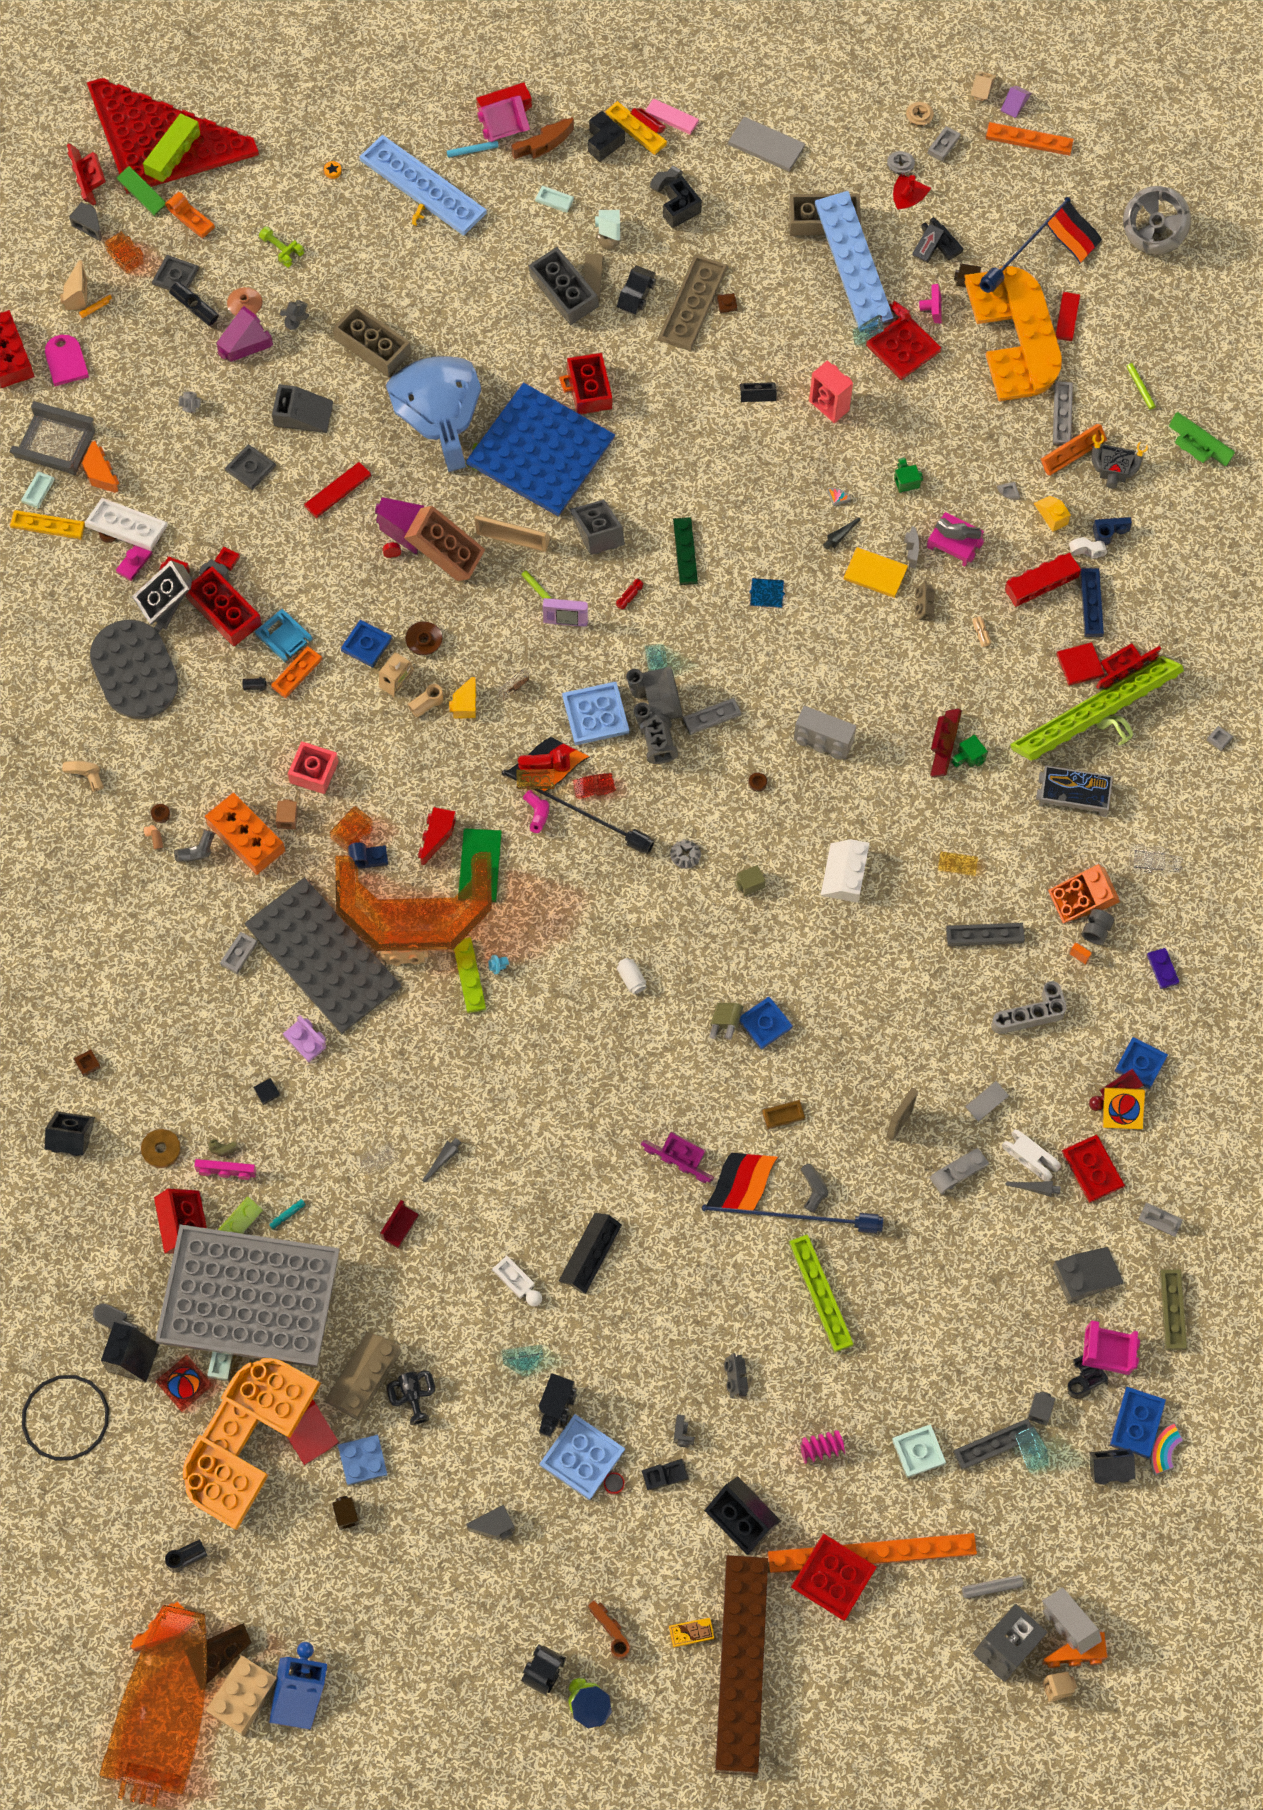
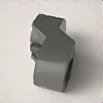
[650,166,683,193]

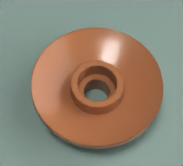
[227,287,262,316]

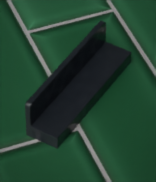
[559,1213,622,1294]

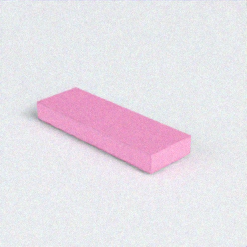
[645,98,699,135]

